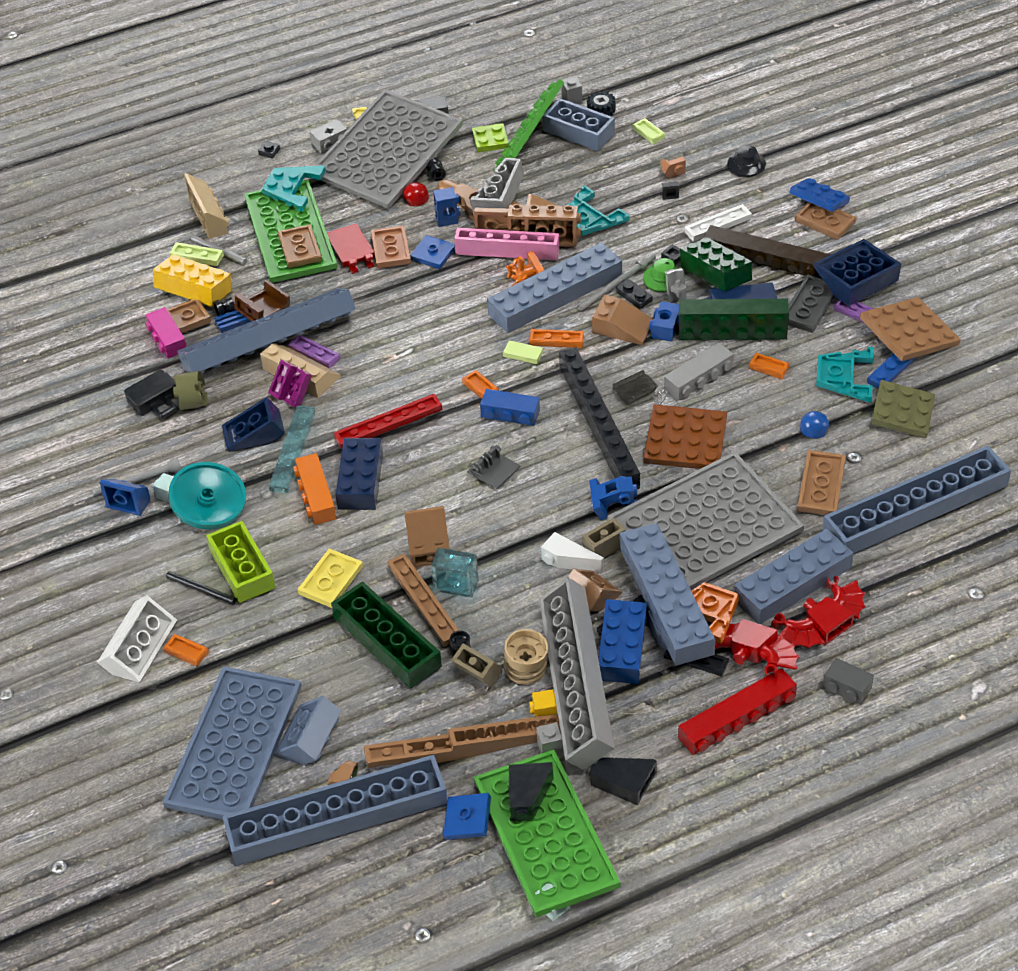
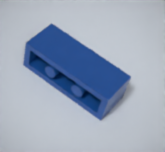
[480,389,540,426]

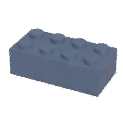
[543,98,615,151]

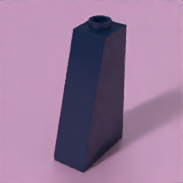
[707,282,777,299]

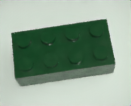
[680,238,752,291]

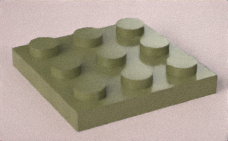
[871,380,935,438]

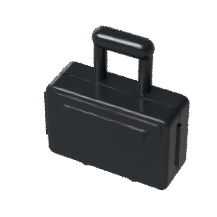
[124,369,178,419]

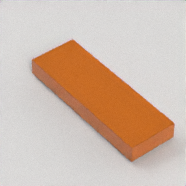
[529,329,584,348]

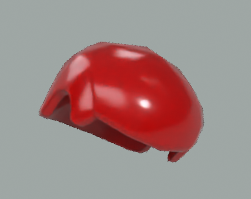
[403,182,429,206]

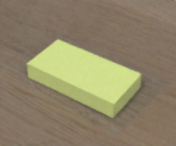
[632,118,665,144]
[503,340,543,364]

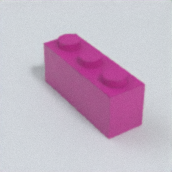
[145,307,187,359]

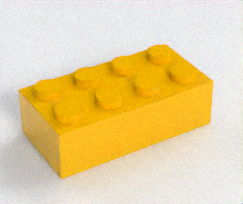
[153,255,231,307]

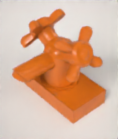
[506,251,544,286]

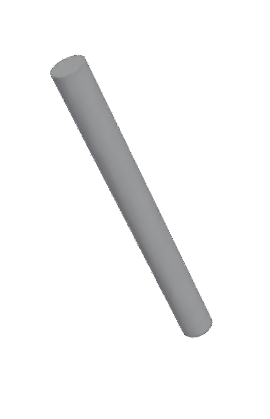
[191,235,247,265]

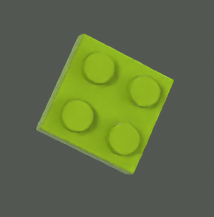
[472,123,509,153]

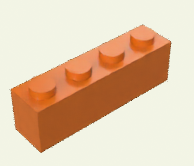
[293,453,337,525]

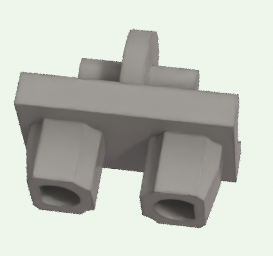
[665,268,686,303]

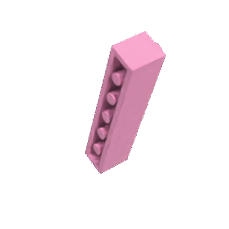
[454,228,559,260]

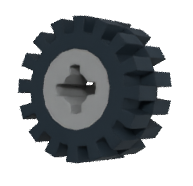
[587,91,616,116]

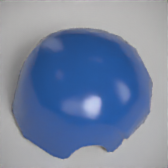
[800,411,829,439]

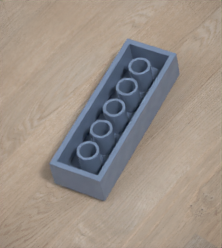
[734,529,853,624]

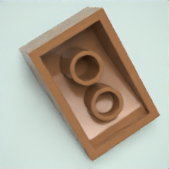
[592,294,654,345]

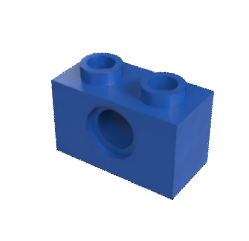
[433,187,461,227]
[649,301,679,342]

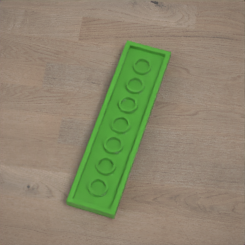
[493,78,564,171]

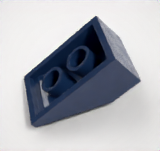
[222,397,285,452]

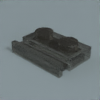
[612,370,658,405]

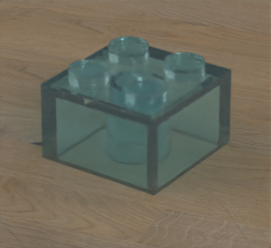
[431,548,479,598]

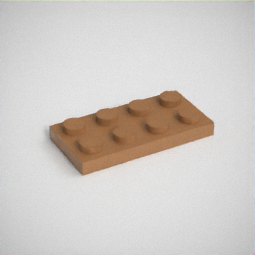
[797,450,846,515]

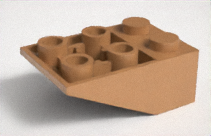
[404,506,451,568]

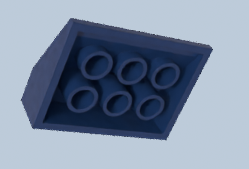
[813,239,902,306]

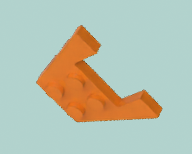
[691,582,739,643]

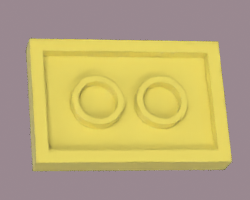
[297,549,363,608]

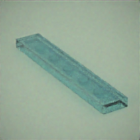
[269,405,316,493]

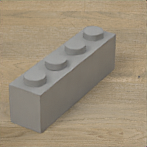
[664,343,734,401]

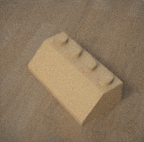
[184,174,229,239]
[260,344,341,398]

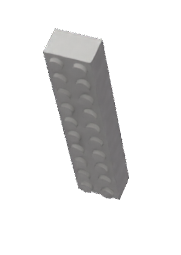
[539,577,615,770]

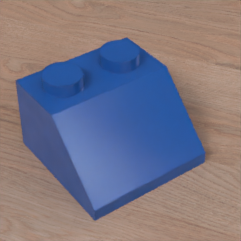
[99,479,151,516]

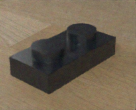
[616,279,653,309]

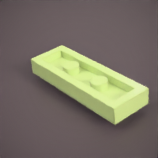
[169,242,224,266]

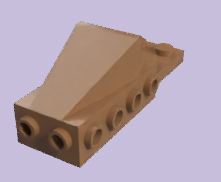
[474,194,581,247]

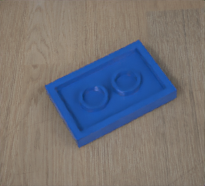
[789,178,850,212]

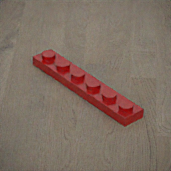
[333,394,443,449]

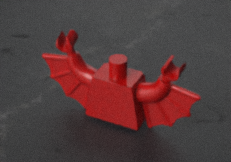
[771,576,866,649]
[715,619,800,678]

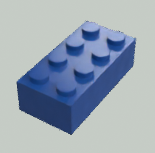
[598,599,647,684]

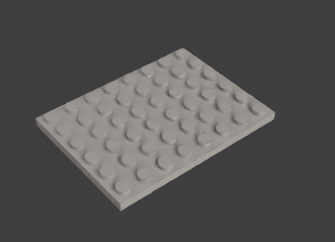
[315,89,463,209]
[607,452,804,590]

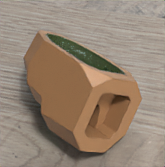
[327,760,359,785]

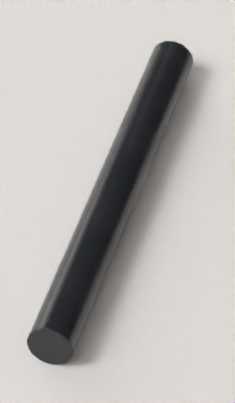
[166,571,237,605]

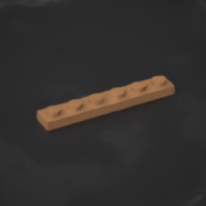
[387,553,458,647]

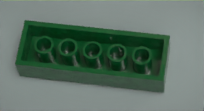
[679,298,789,340]
[331,581,442,689]

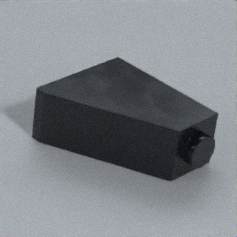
[589,757,657,805]
[509,762,554,821]

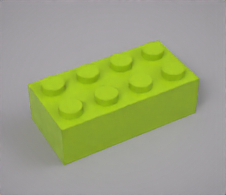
[206,521,276,603]

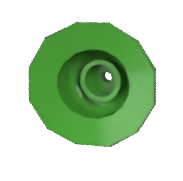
[643,258,685,292]

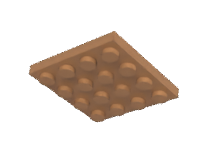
[859,297,961,361]

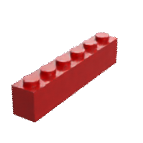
[678,668,797,755]

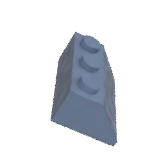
[274,696,342,765]

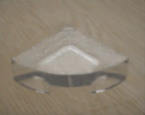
[654,386,669,405]

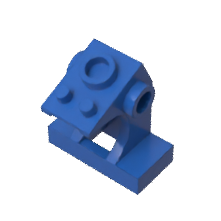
[589,476,637,520]

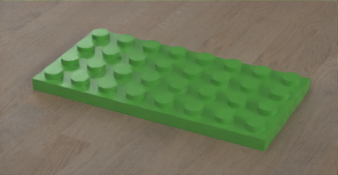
[244,180,338,283]
[473,749,621,918]

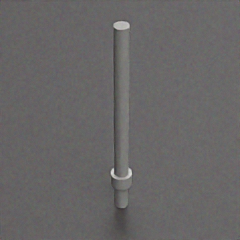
[577,253,656,311]

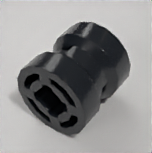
[426,158,446,182]
[213,295,236,316]
[450,630,471,657]

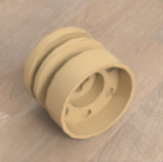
[504,629,548,685]

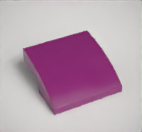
[268,359,312,408]

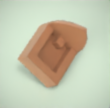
[660,156,686,178]

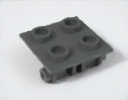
[467,445,521,489]

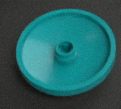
[168,462,246,529]

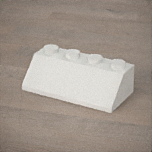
[97,595,177,682]

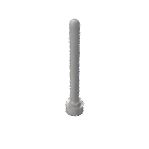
[93,457,182,496]

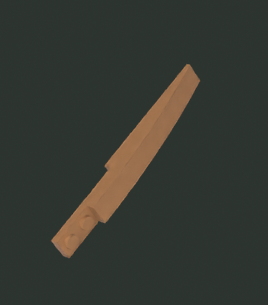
[364,714,561,768]

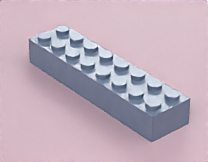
[487,242,622,333]
[620,523,715,666]

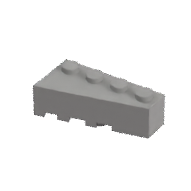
[470,158,524,215]

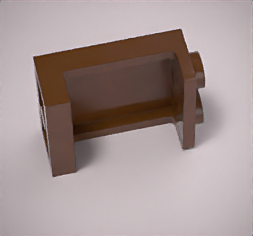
[234,280,290,322]

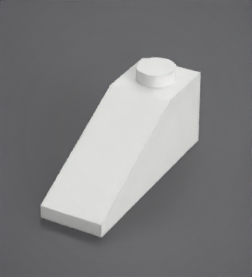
[541,532,604,573]

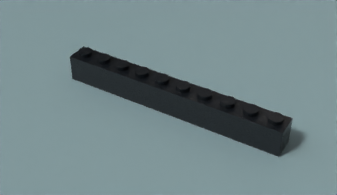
[559,347,640,489]

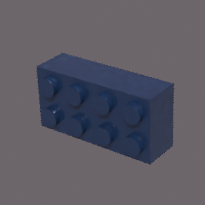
[335,438,383,510]

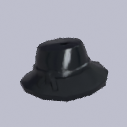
[727,145,766,177]

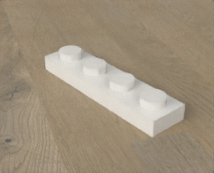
[684,204,752,242]

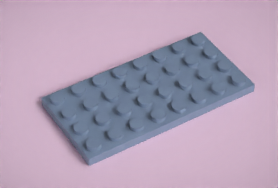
[163,666,302,820]

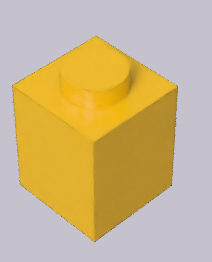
[529,689,558,717]

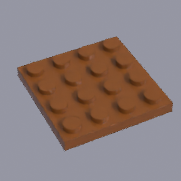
[643,404,728,469]

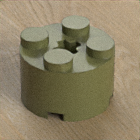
[173,371,208,411]

